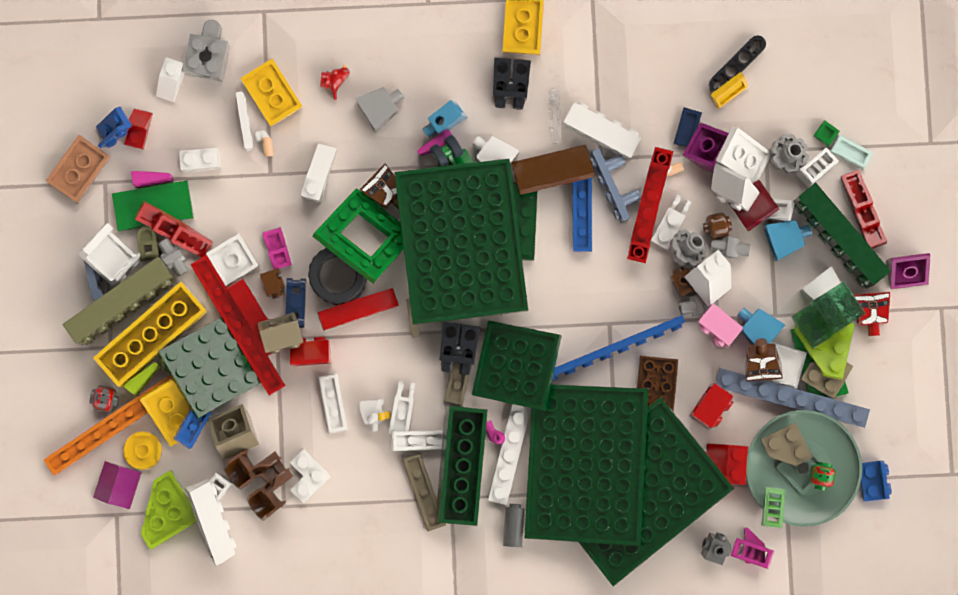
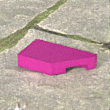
[744,527,765,564]

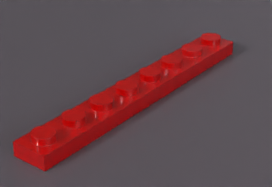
[190,255,286,396]

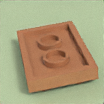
[46,135,111,203]

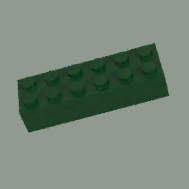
[793,182,891,289]
[435,406,488,526]

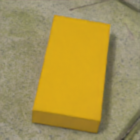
[710,72,748,109]

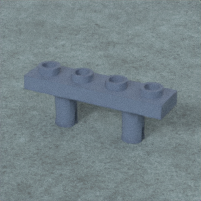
[590,148,641,223]

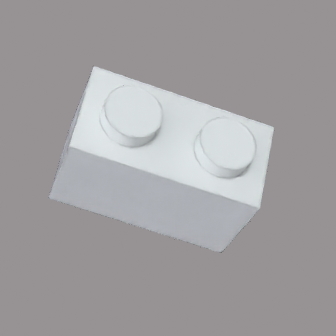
[179,148,222,173]

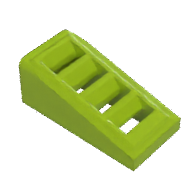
[123,362,160,395]

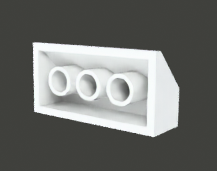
[185,480,237,565]

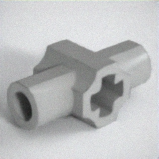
[711,237,750,259]
[157,238,189,277]
[678,295,719,316]

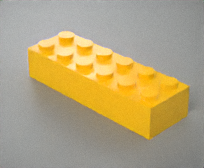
[93,281,209,388]

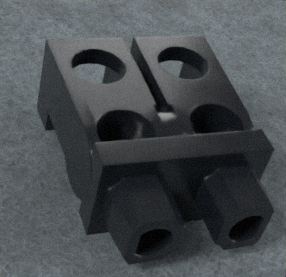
[493,58,531,110]
[439,322,481,375]

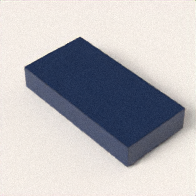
[673,107,702,148]

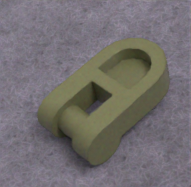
[137,226,160,262]

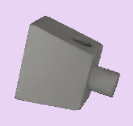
[356,87,404,132]

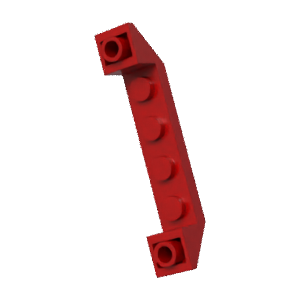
[627,147,674,264]

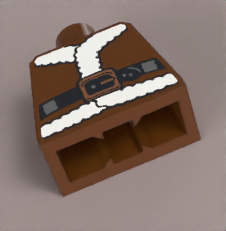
[360,163,399,209]
[745,338,783,381]

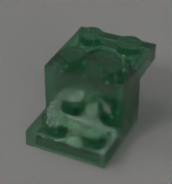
[791,281,866,350]

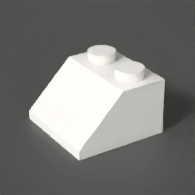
[711,163,760,212]
[684,250,731,307]

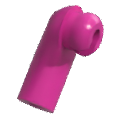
[486,420,505,444]

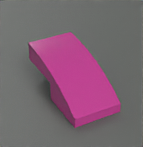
[263,227,292,270]

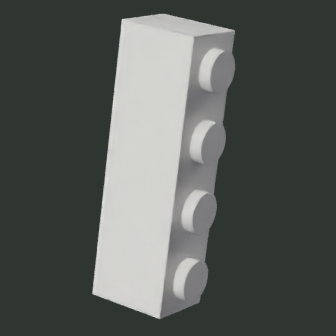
[563,102,641,161]

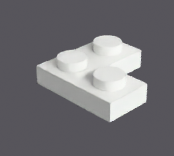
[290,449,331,503]

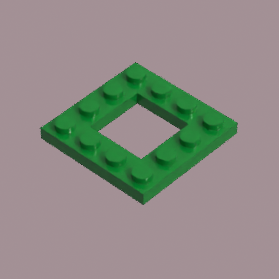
[312,188,404,284]

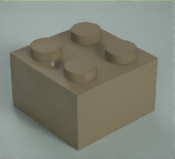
[257,313,303,354]
[207,404,259,460]

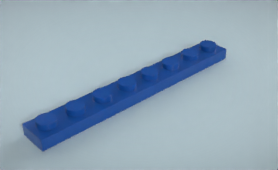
[552,315,685,381]

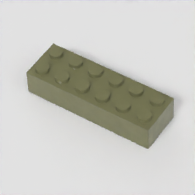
[62,257,176,346]

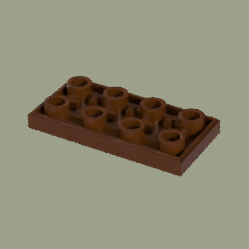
[512,145,595,195]
[637,356,678,412]

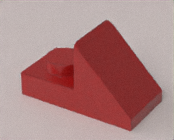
[124,109,153,150]

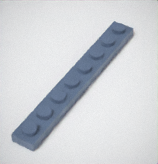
[716,368,870,428]

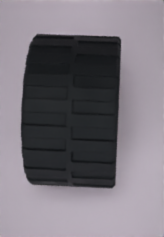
[308,247,367,305]

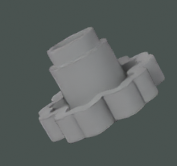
[770,134,809,173]
[669,229,706,268]

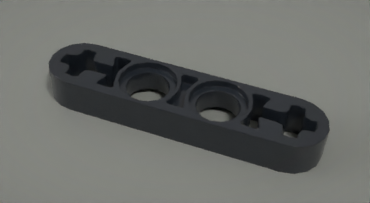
[708,35,766,92]

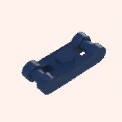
[285,278,306,328]

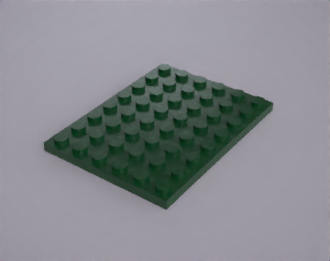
[395,159,529,325]
[524,384,649,546]
[579,397,735,587]

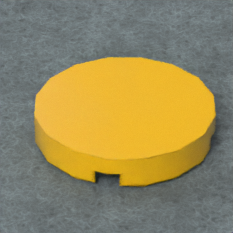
[123,431,162,470]

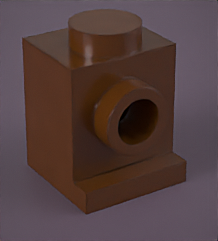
[670,266,695,298]
[260,268,285,299]

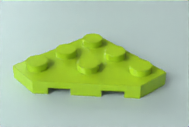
[794,311,855,380]
[140,470,197,550]

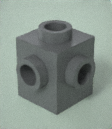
[701,532,731,566]

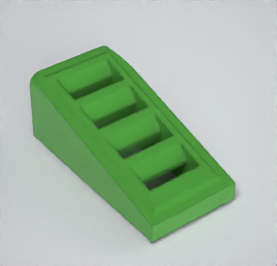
[761,487,786,528]

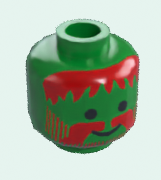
[809,462,836,491]

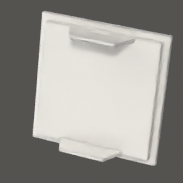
[766,342,807,389]

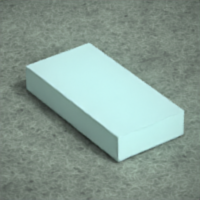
[830,135,873,170]

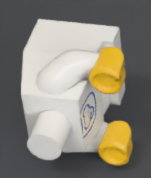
[360,399,391,431]

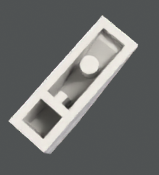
[301,143,337,204]

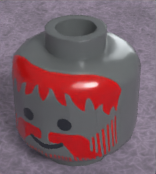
[89,385,119,412]

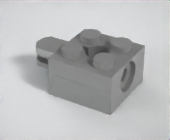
[182,20,230,82]

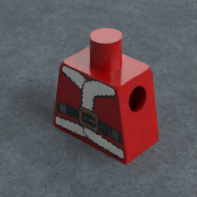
[850,292,890,336]

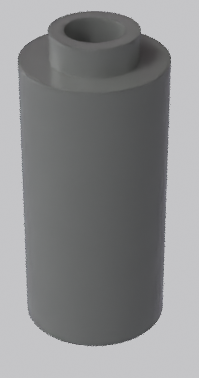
[503,503,525,547]

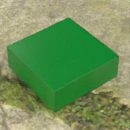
[813,120,840,147]

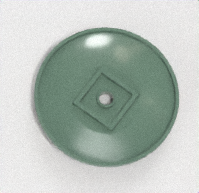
[746,410,862,527]

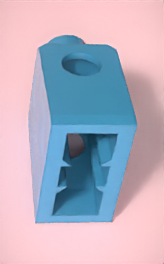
[423,100,468,138]
[763,220,812,262]
[737,307,785,345]

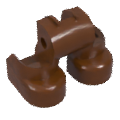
[224,450,293,521]

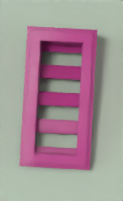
[417,129,452,157]
[131,171,174,188]
[731,538,775,569]

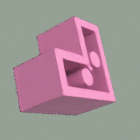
[697,304,743,348]

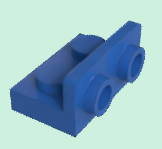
[96,107,132,148]
[861,460,892,502]

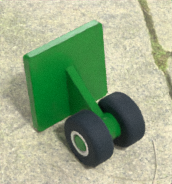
[430,135,475,167]

